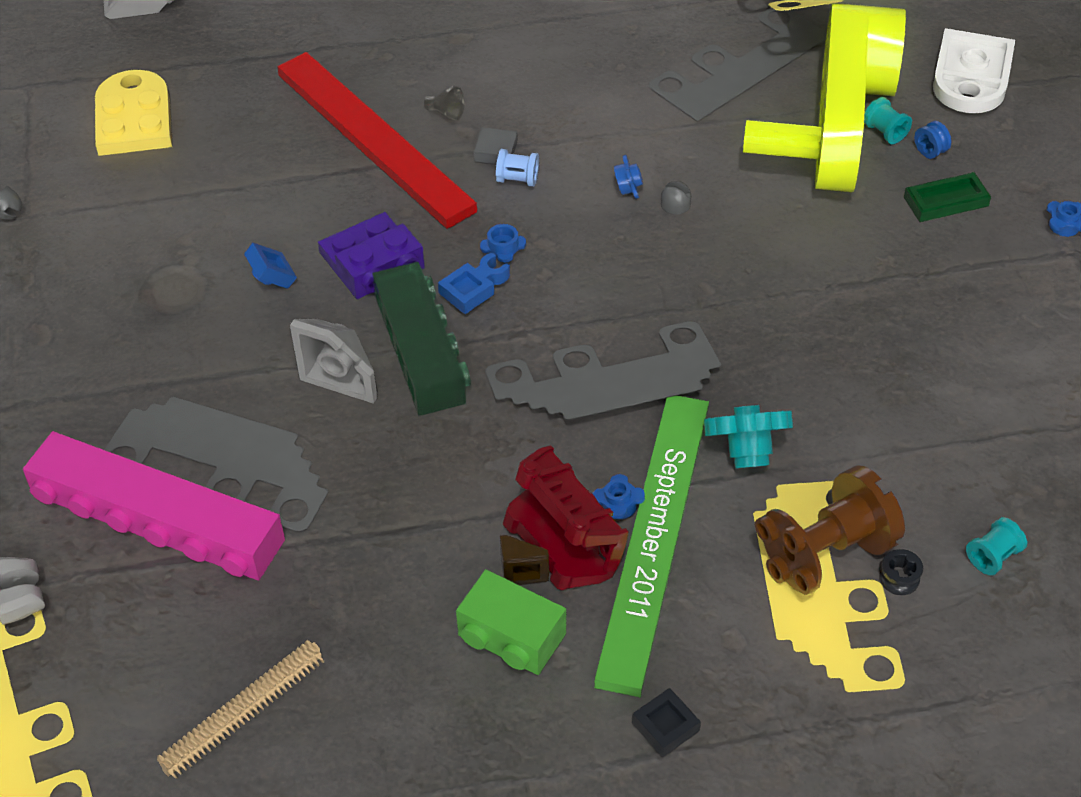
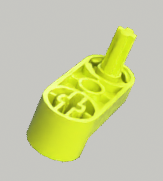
[743,3,906,192]

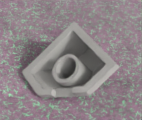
[290,319,377,404]

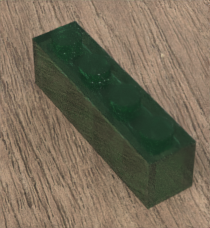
[372,262,471,416]

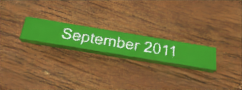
[594,395,709,698]

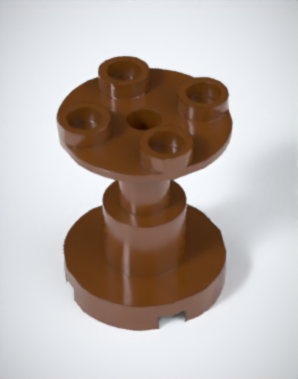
[755,465,905,595]

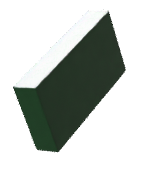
[904,172,991,223]

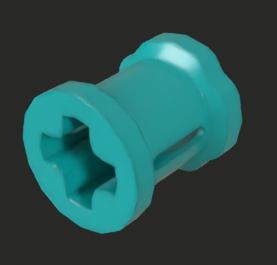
[864,97,912,144]
[966,517,1028,576]

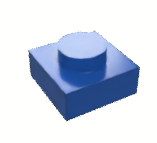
[244,243,297,289]

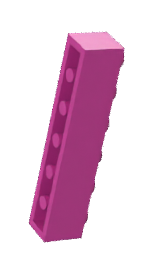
[23,431,285,581]

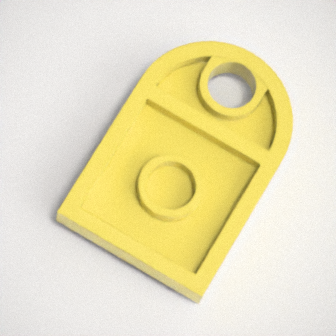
[95,70,172,156]

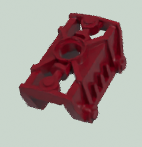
[503,445,629,590]

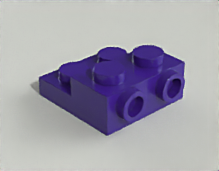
[318,212,425,299]

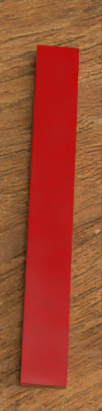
[277,52,477,229]

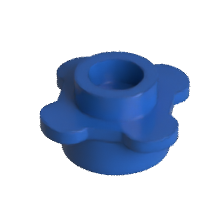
[614,155,643,199]
[1047,201,1081,237]
[480,224,526,263]
[593,474,645,520]

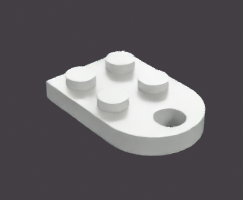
[933,28,1015,113]

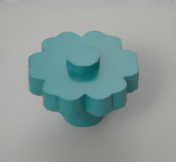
[704,405,793,468]

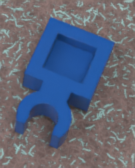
[438,253,510,314]

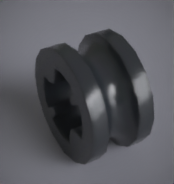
[879,549,923,596]

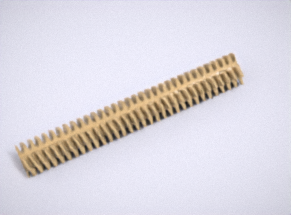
[157,640,324,779]

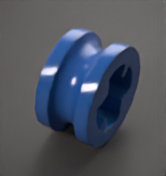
[914,121,952,159]

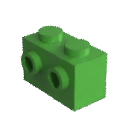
[456,569,566,675]

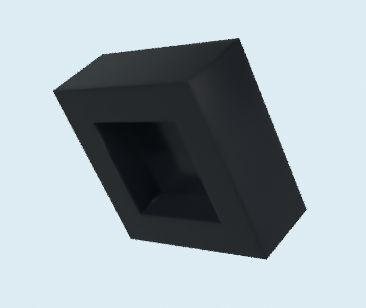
[632,688,701,757]

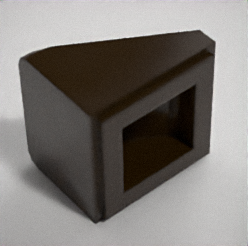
[500,535,549,585]

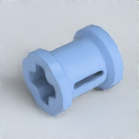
[496,149,539,187]

